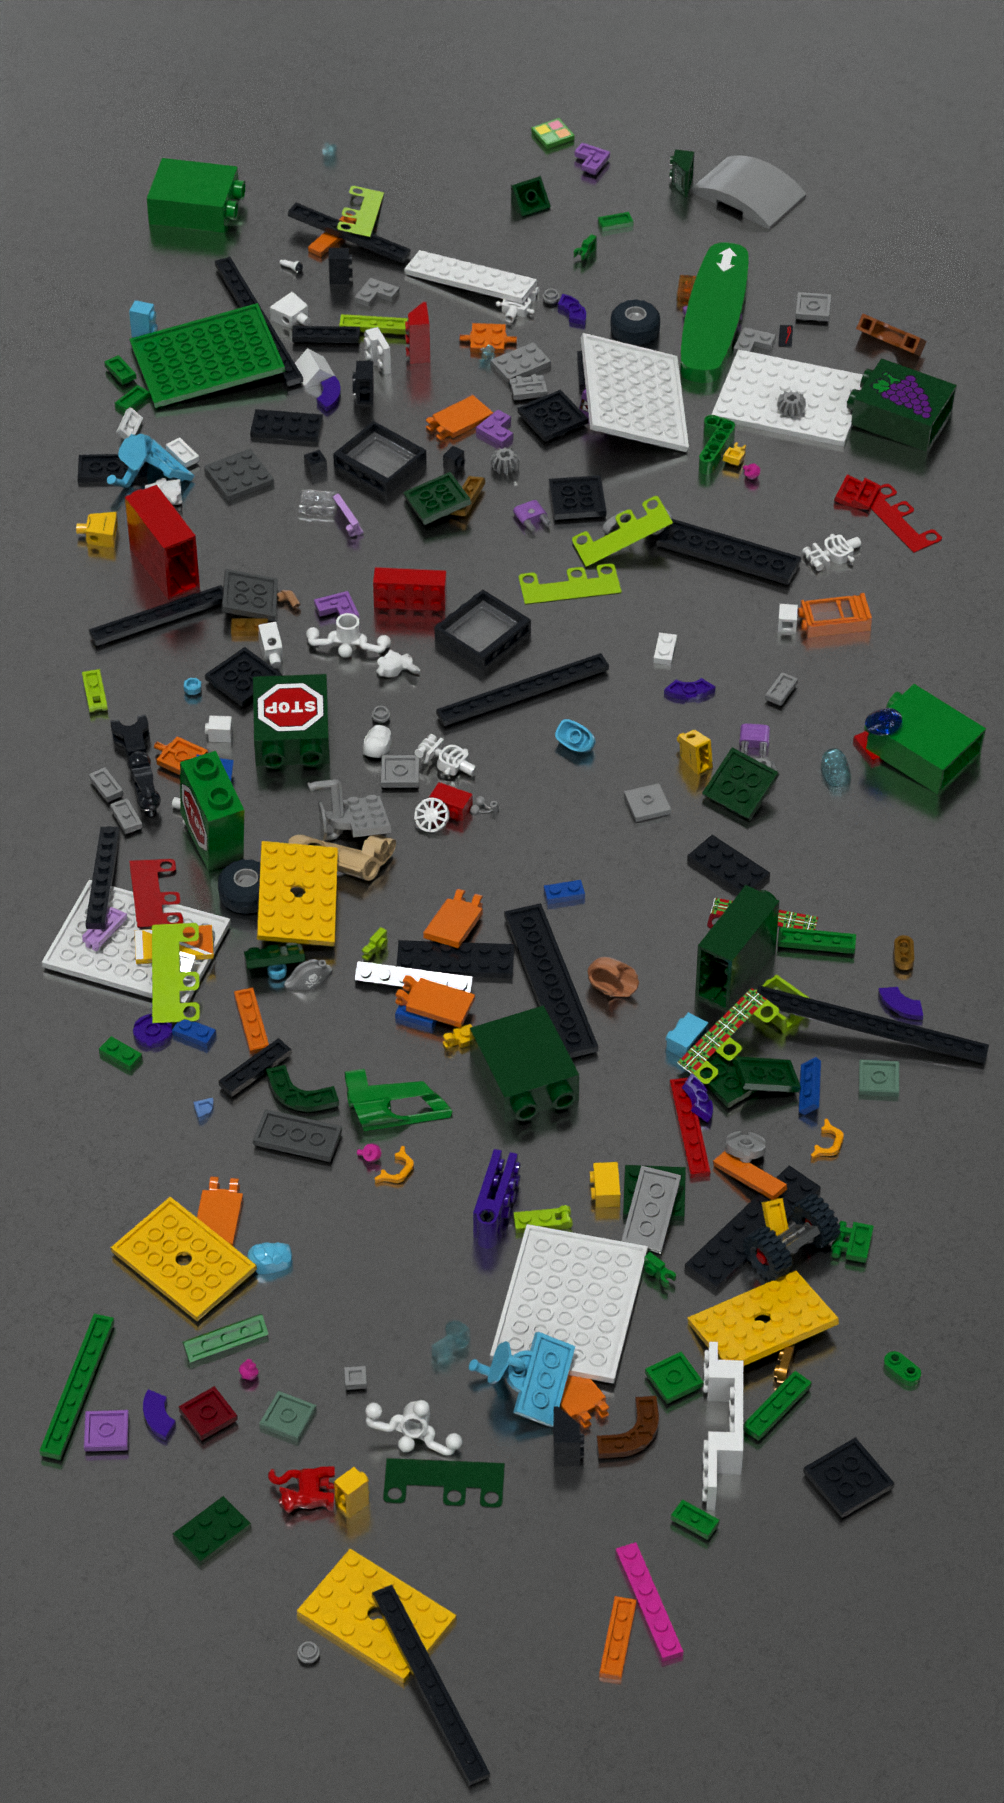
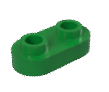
[884,1351,921,1386]

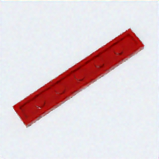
[670,1077,711,1179]

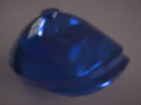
[865,708,902,735]

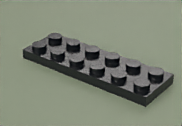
[396,940,514,979]

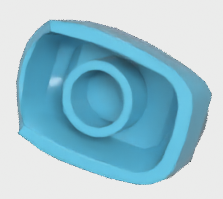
[555,719,596,753]
[247,1242,293,1274]

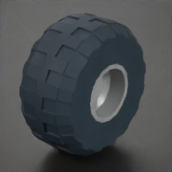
[610,299,660,346]
[218,859,260,914]

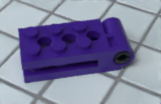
[473,1149,521,1249]

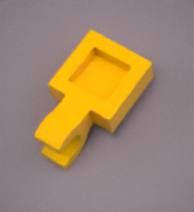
[443,1024,472,1049]

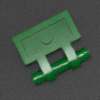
[831,1221,874,1263]

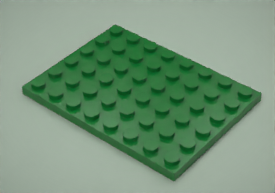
[129,303,285,408]

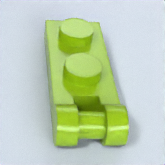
[82,669,108,713]
[513,1205,573,1234]

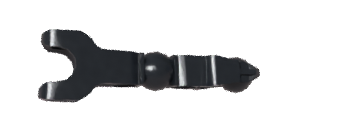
[110,714,161,817]

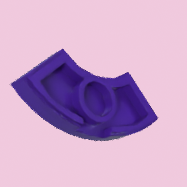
[558,294,586,325]
[317,376,341,412]
[664,678,716,700]
[878,987,924,1020]
[682,1073,713,1122]
[143,1389,176,1441]

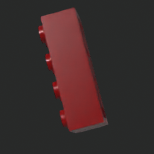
[373,567,447,611]

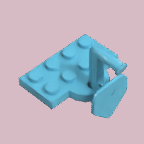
[107,434,195,488]
[469,1332,575,1427]

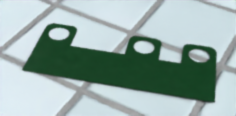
[383,1458,505,1507]

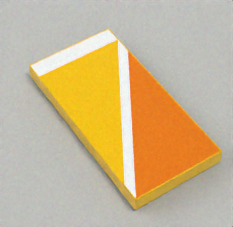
[134,925,214,964]

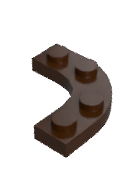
[597,1396,659,1459]

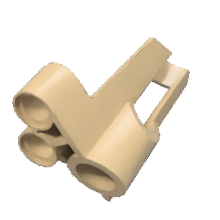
[288,835,396,881]

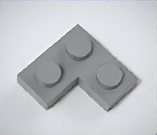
[355,278,400,307]
[733,327,776,354]

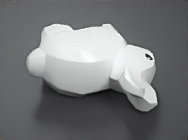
[145,478,182,505]
[376,650,420,678]

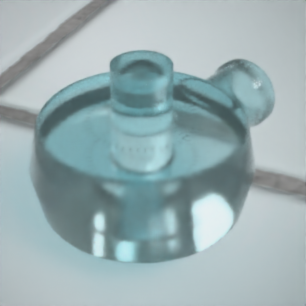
[322,142,337,157]
[479,345,496,364]

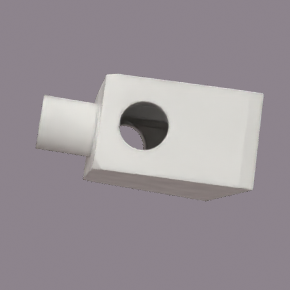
[270,292,311,329]
[258,622,283,668]

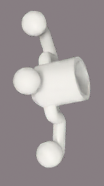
[306,613,391,658]
[365,1400,463,1456]

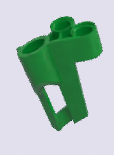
[344,1068,453,1131]

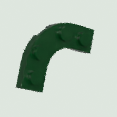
[266,1065,339,1112]

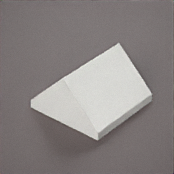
[295,348,336,389]

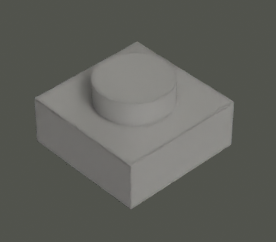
[344,1366,367,1390]

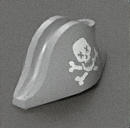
[284,959,333,990]

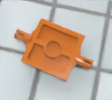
[460,323,517,353]
[154,737,208,775]

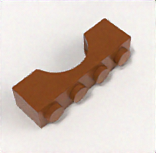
[856,313,927,356]

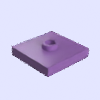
[84,1410,129,1452]

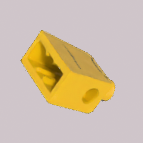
[76,512,118,548]
[677,730,713,775]

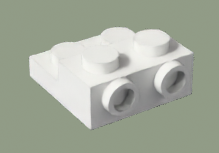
[364,327,391,375]

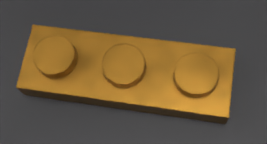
[450,476,486,516]

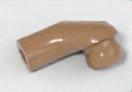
[277,590,301,609]

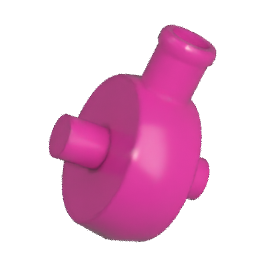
[743,463,761,480]
[357,1143,381,1163]
[239,1359,259,1380]

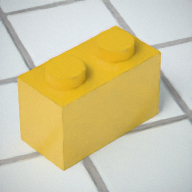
[589,1162,620,1208]
[334,1467,369,1519]

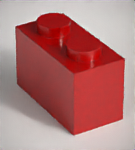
[429,782,473,821]

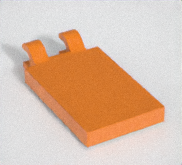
[426,395,493,441]
[423,889,483,948]
[395,975,475,1028]
[197,1176,243,1247]
[559,1375,609,1429]

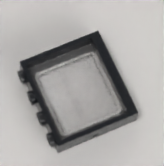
[333,421,427,496]
[434,590,531,671]

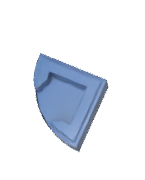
[193,1097,214,1121]

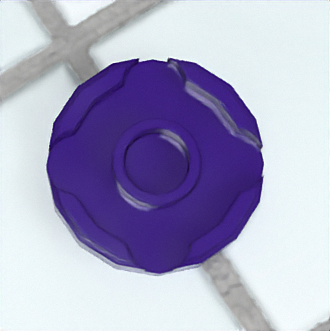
[133,1014,172,1048]

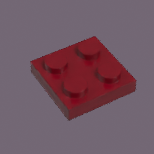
[178,1386,238,1441]

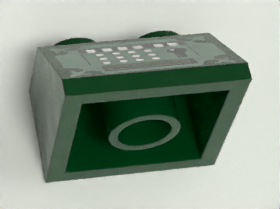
[669,149,694,197]

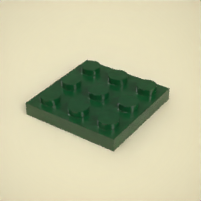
[403,472,472,525]
[702,747,780,821]
[623,1165,686,1221]

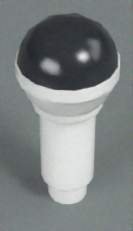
[280,260,303,272]

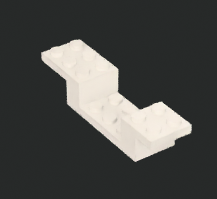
[702,1342,743,1511]

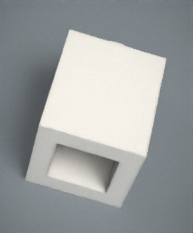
[778,604,798,633]
[205,716,233,742]

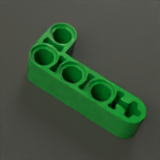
[699,415,735,475]

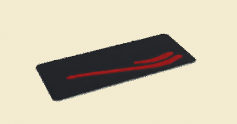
[778,325,793,347]

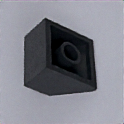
[553,1406,584,1467]

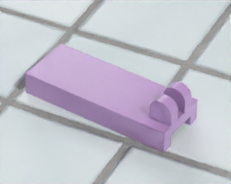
[333,493,364,537]
[82,907,127,951]

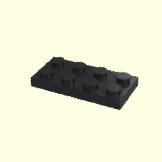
[250,409,323,442]
[687,835,770,894]

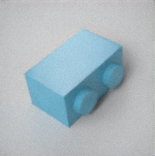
[129,300,158,337]
[665,1012,708,1058]

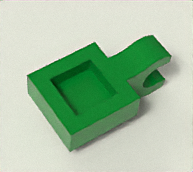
[574,234,597,260]
[644,1252,676,1288]

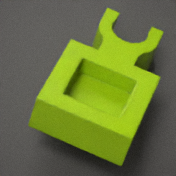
[361,927,388,961]

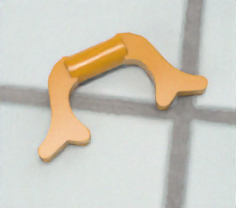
[811,1119,844,1160]
[375,1146,414,1183]

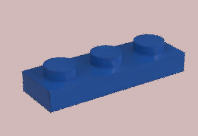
[799,1057,821,1115]

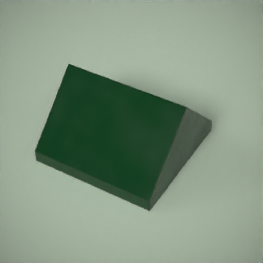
[511,176,551,217]

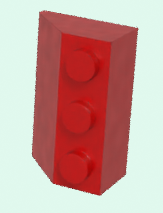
[405,302,430,364]

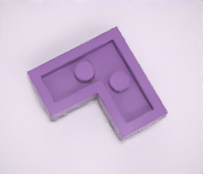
[575,143,610,175]
[476,410,513,447]
[314,591,359,618]

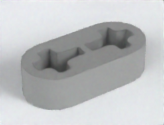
[602,511,631,535]

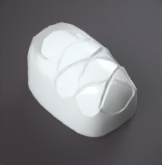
[362,725,392,758]

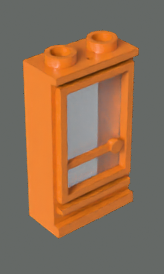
[798,593,872,638]

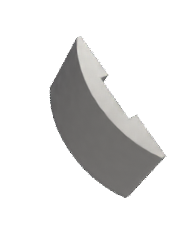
[690,155,806,229]

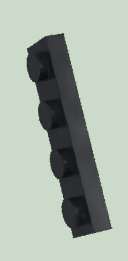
[292,326,360,343]
[219,1038,292,1097]

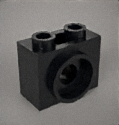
[352,361,374,405]

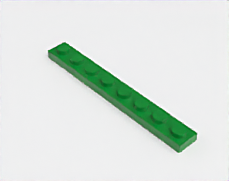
[39,1313,115,1460]

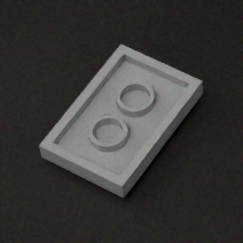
[491,342,551,384]

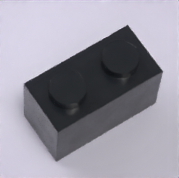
[328,248,353,284]

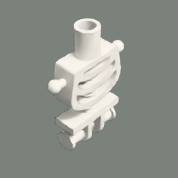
[496,287,539,323]
[802,534,861,571]
[415,734,476,776]

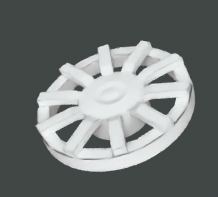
[414,798,449,833]

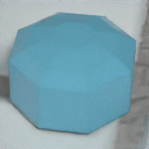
[184,678,202,695]
[267,964,287,980]

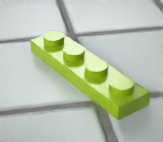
[339,314,408,334]

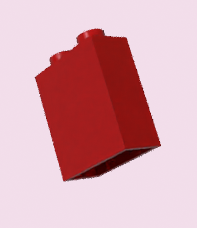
[125,485,200,600]

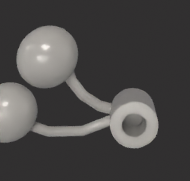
[470,796,500,814]

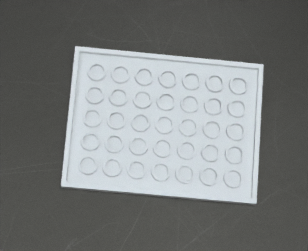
[581,333,689,452]
[712,350,863,447]
[42,880,231,1003]
[490,1224,648,1383]

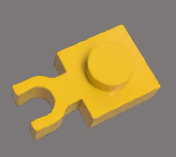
[722,442,746,466]

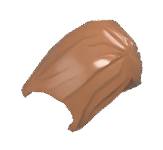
[587,957,639,997]

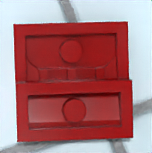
[833,474,880,510]

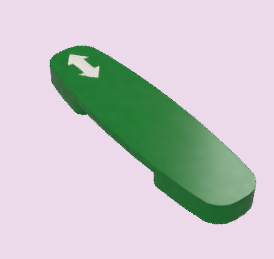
[680,242,749,383]

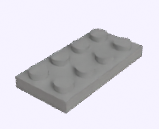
[621,1166,681,1254]

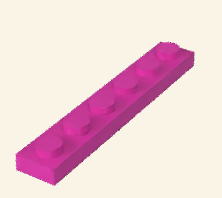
[615,1542,683,1662]

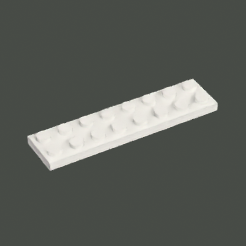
[404,250,537,303]

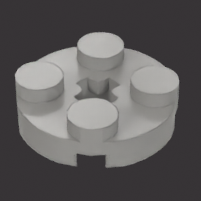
[725,1131,766,1163]

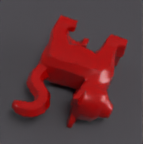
[268,1466,335,1513]

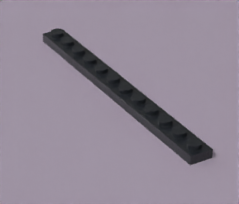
[215,257,303,386]
[757,985,989,1064]

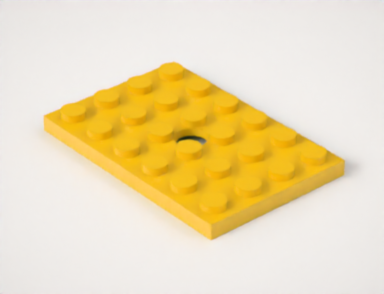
[257,841,338,946]
[111,1197,257,1322]
[687,1270,839,1366]
[297,1548,457,1684]

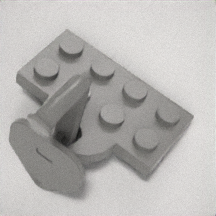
[307,779,391,841]

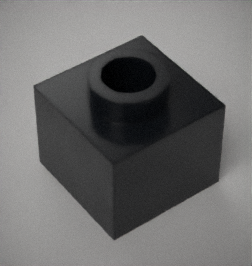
[443,446,465,473]
[304,450,327,475]

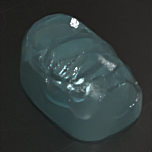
[820,748,851,787]

